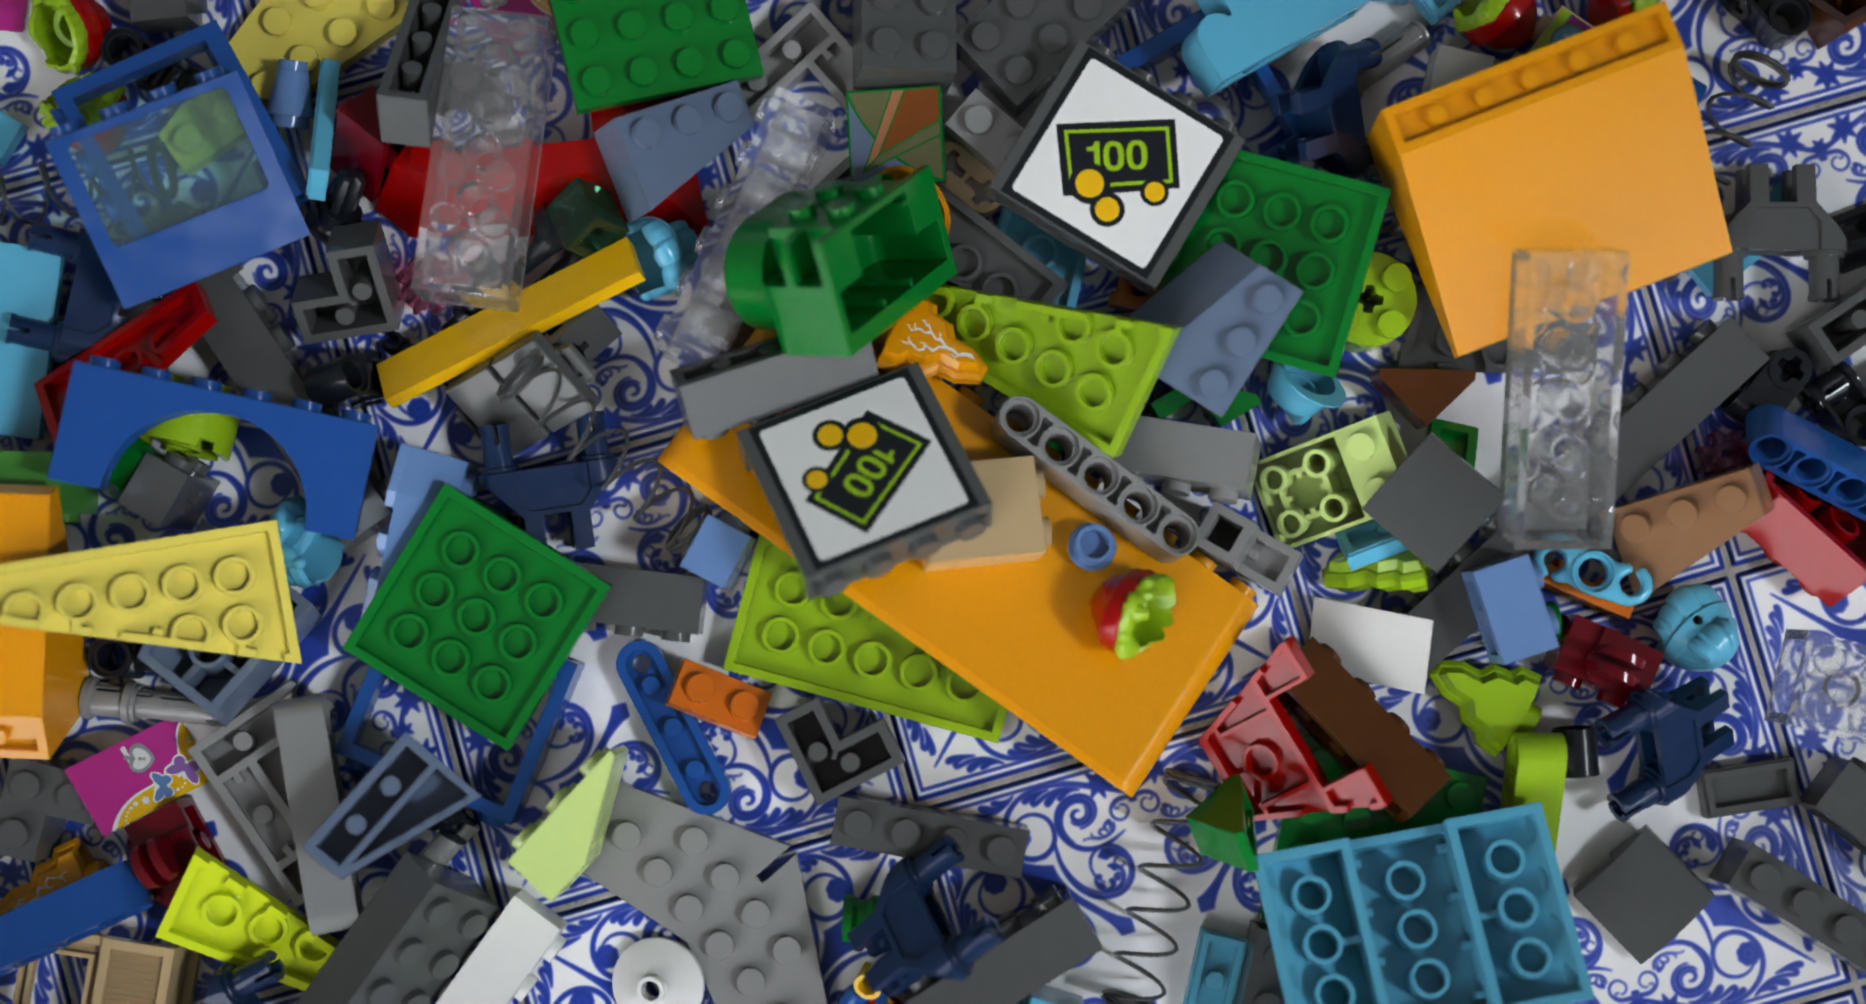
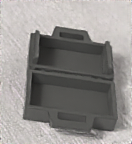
[446,331,599,455]

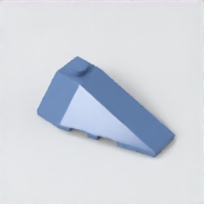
[361,443,480,617]

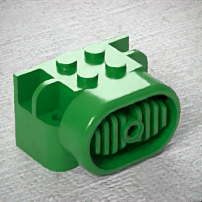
[724,165,957,357]

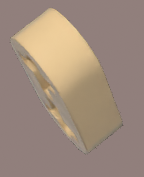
[940,141,1001,217]

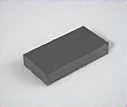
[1696,756,1801,819]

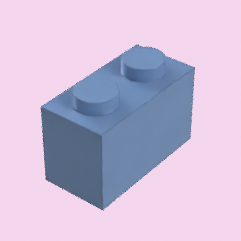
[680,511,758,590]
[1460,554,1560,665]

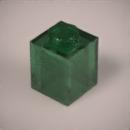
[546,176,630,257]

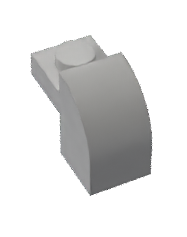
[1196,501,1304,597]

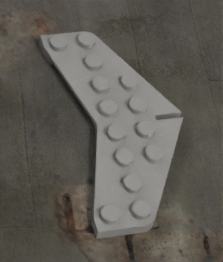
[533,780,829,1004]

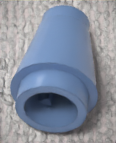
[266,59,314,130]

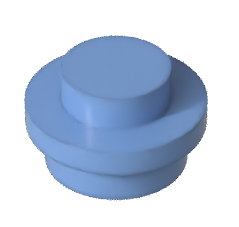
[1067,522,1116,571]

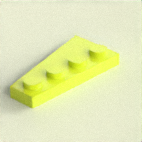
[155,846,340,992]

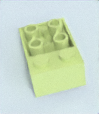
[1254,410,1408,548]
[507,744,629,902]

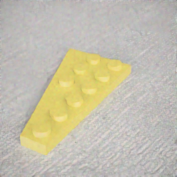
[158,0,409,177]
[0,520,302,664]

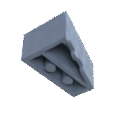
[593,80,755,223]
[302,732,481,880]

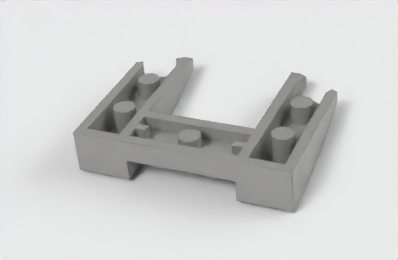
[739,0,864,190]
[188,681,337,908]

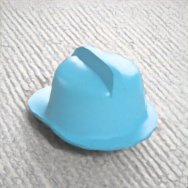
[1267,362,1346,425]

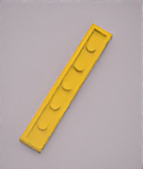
[376,236,646,408]

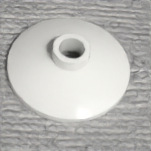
[612,936,705,1004]

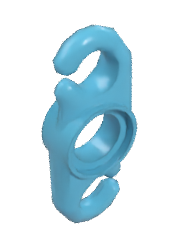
[1531,539,1653,607]

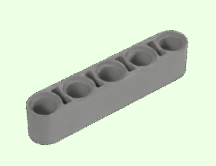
[991,396,1199,564]
[273,692,363,936]

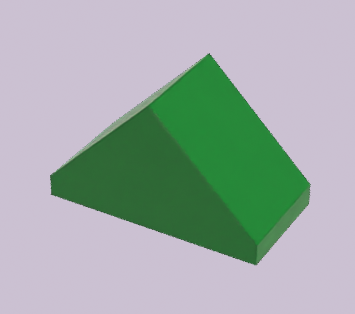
[1186,774,1259,872]

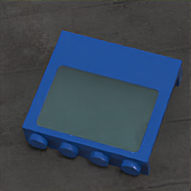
[43,65,311,310]

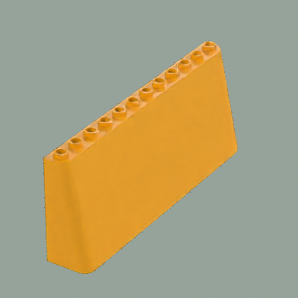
[657,329,1259,798]

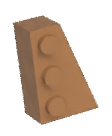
[1605,462,1775,593]

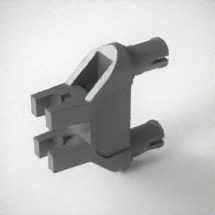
[1712,164,1847,302]

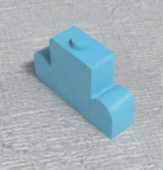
[1181,0,1371,98]

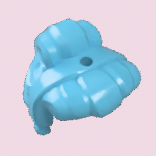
[613,216,700,301]
[269,495,347,589]
[1653,583,1740,672]

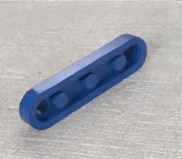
[616,640,732,815]

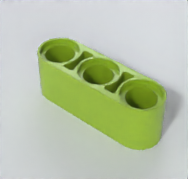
[1500,732,1568,852]

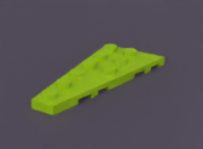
[927,284,1182,458]

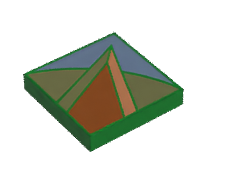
[846,85,947,183]

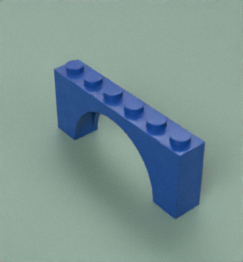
[47,355,380,540]

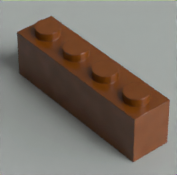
[1277,636,1452,825]

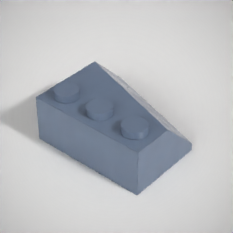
[1128,241,1303,418]
[137,518,323,728]

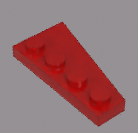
[34,281,218,446]

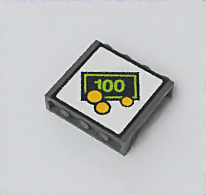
[987,39,1246,295]
[736,362,992,600]

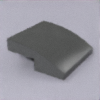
[1362,432,1507,573]
[1573,824,1714,964]

